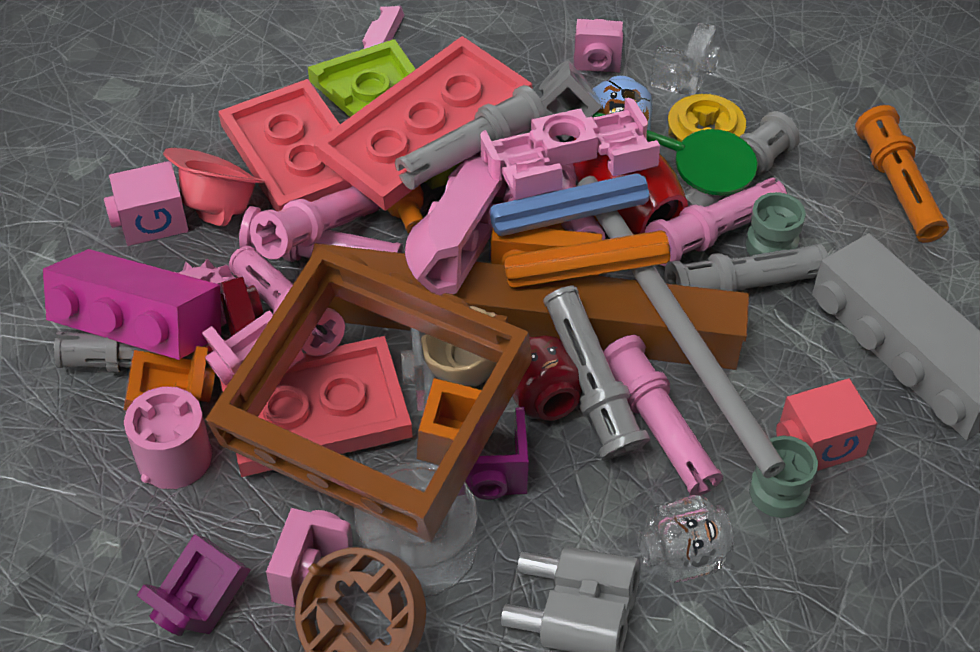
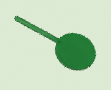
[591,112,757,196]

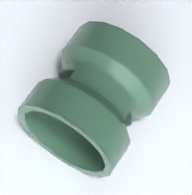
[745,192,806,256]
[749,435,818,518]

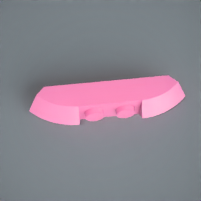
[405,152,508,296]

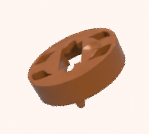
[295,547,426,652]

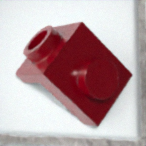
[203,276,263,355]

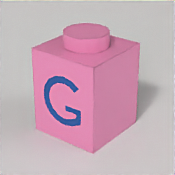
[104,161,189,246]

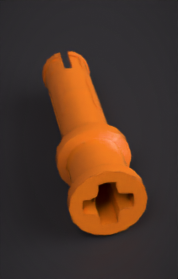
[855,105,949,243]

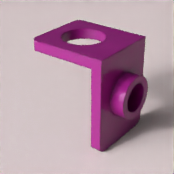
[457,407,529,499]

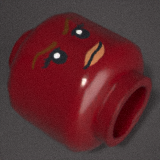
[512,335,583,421]

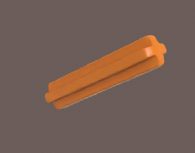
[504,230,671,288]

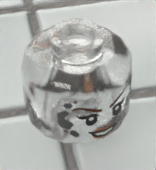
[637,495,734,583]

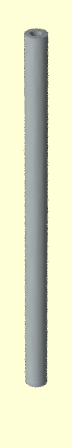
[578,176,785,478]

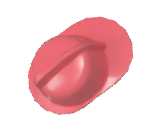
[163,148,264,227]

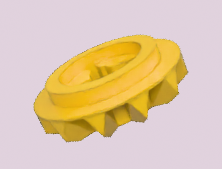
[668,94,746,142]

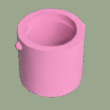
[124,387,213,489]

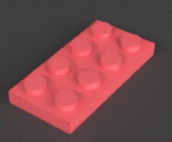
[314,36,533,211]

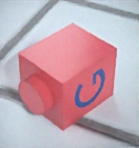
[776,378,877,471]

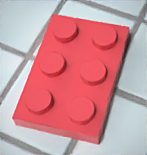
[218,79,353,212]
[220,336,413,477]

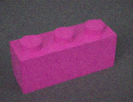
[43,249,221,360]

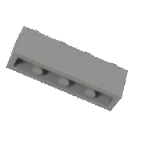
[812,233,980,440]

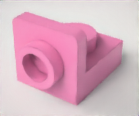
[574,19,623,73]
[266,508,353,608]

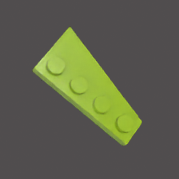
[308,39,463,189]

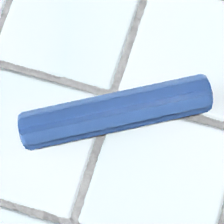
[490,173,649,236]

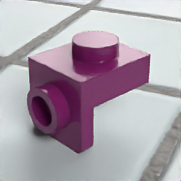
[137,534,251,636]

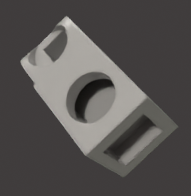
[538,60,602,141]

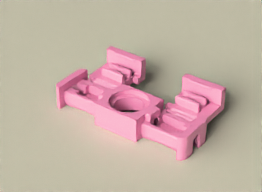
[480,98,660,200]

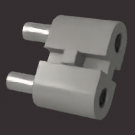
[501,547,640,652]

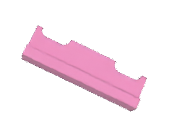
[362,6,404,49]

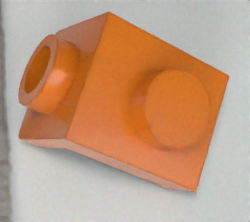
[123,346,215,411]

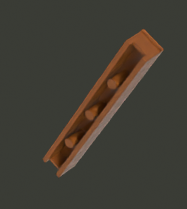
[310,243,749,370]

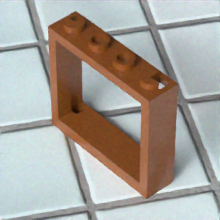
[205,246,532,543]

